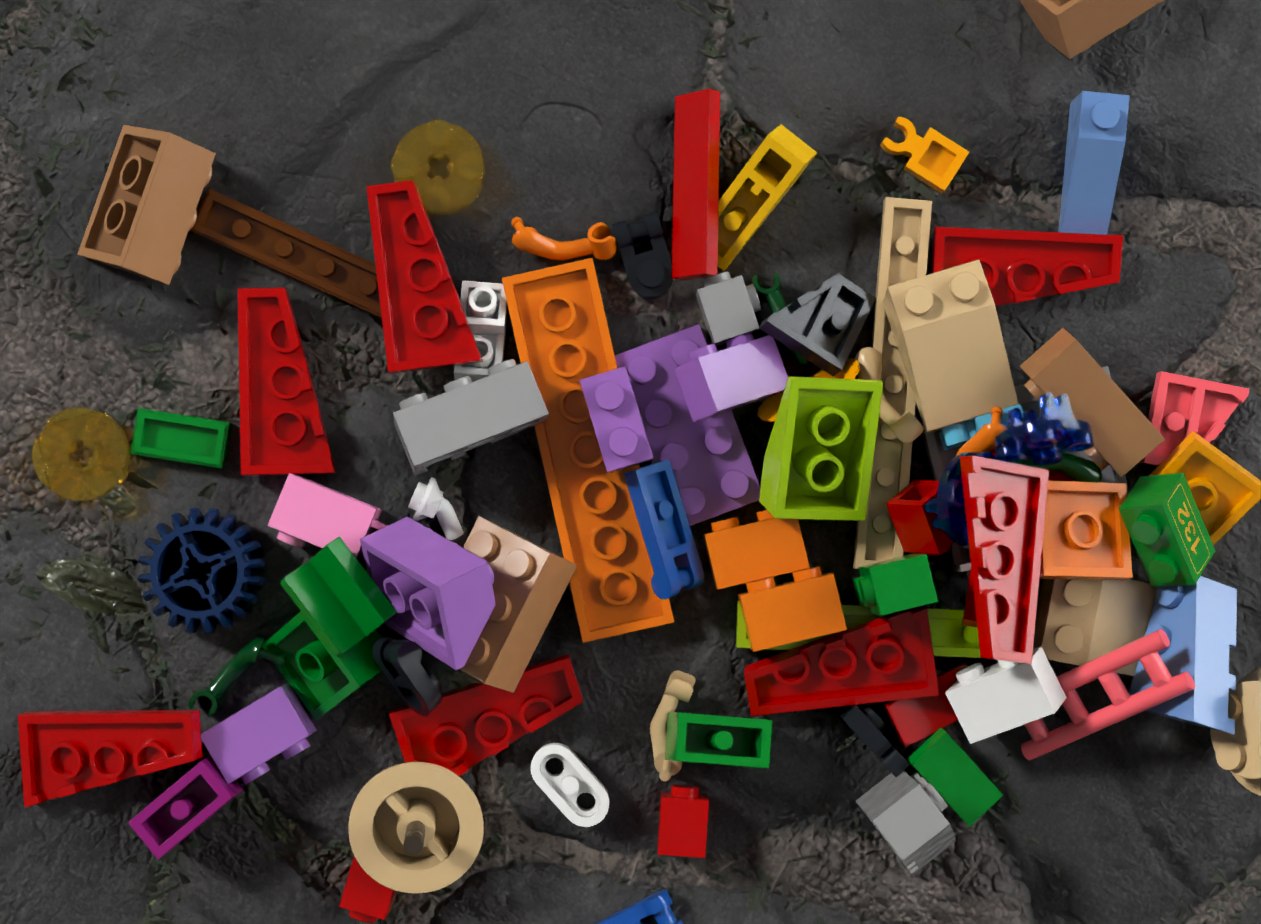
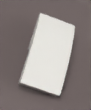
[454,280,508,381]

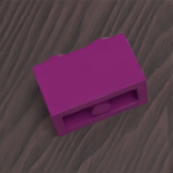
[128,756,243,859]

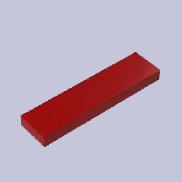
[672,88,720,281]

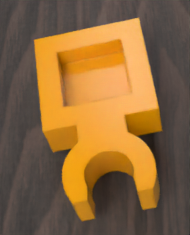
[880,117,969,194]

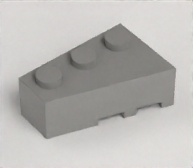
[393,359,549,476]
[856,771,956,875]

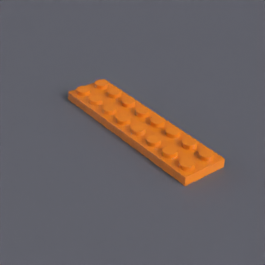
[502,258,674,643]

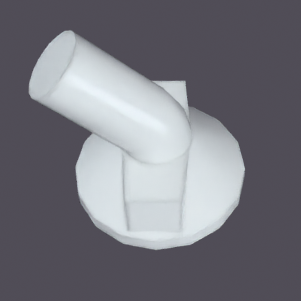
[408,477,464,540]

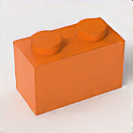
[703,510,810,590]
[738,566,847,652]

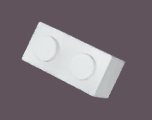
[945,646,1067,744]

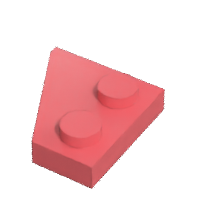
[1139,371,1250,467]

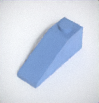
[1058,91,1130,235]

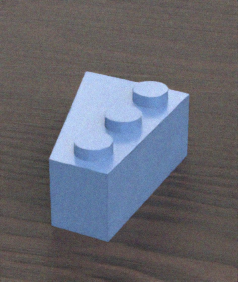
[1129,576,1237,735]

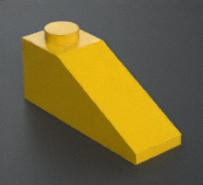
[717,124,817,271]

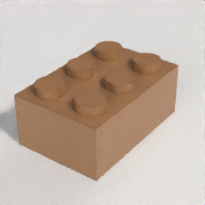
[460,516,577,693]

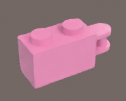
[267,473,389,561]

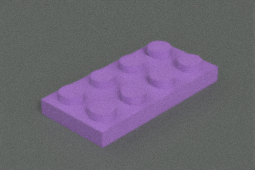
[615,324,760,526]

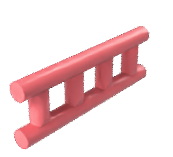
[1021,629,1195,761]

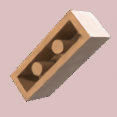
[1019,328,1165,477]

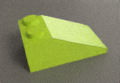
[759,376,883,521]

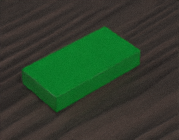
[130,408,233,469]
[907,727,1003,827]

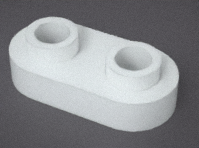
[531,743,610,827]

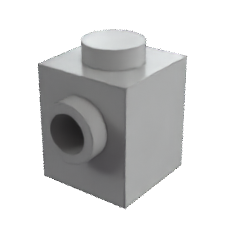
[696,272,761,346]

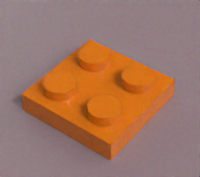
[1039,480,1133,581]

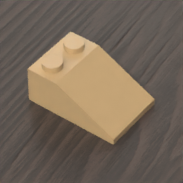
[883,260,1018,433]
[1033,579,1158,676]

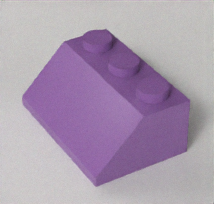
[360,517,496,670]

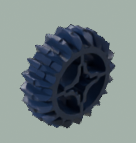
[138,508,267,634]

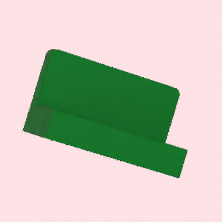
[281,536,397,657]

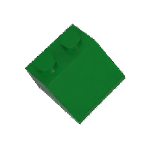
[262,611,382,720]

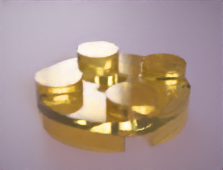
[391,119,485,215]
[32,407,130,501]

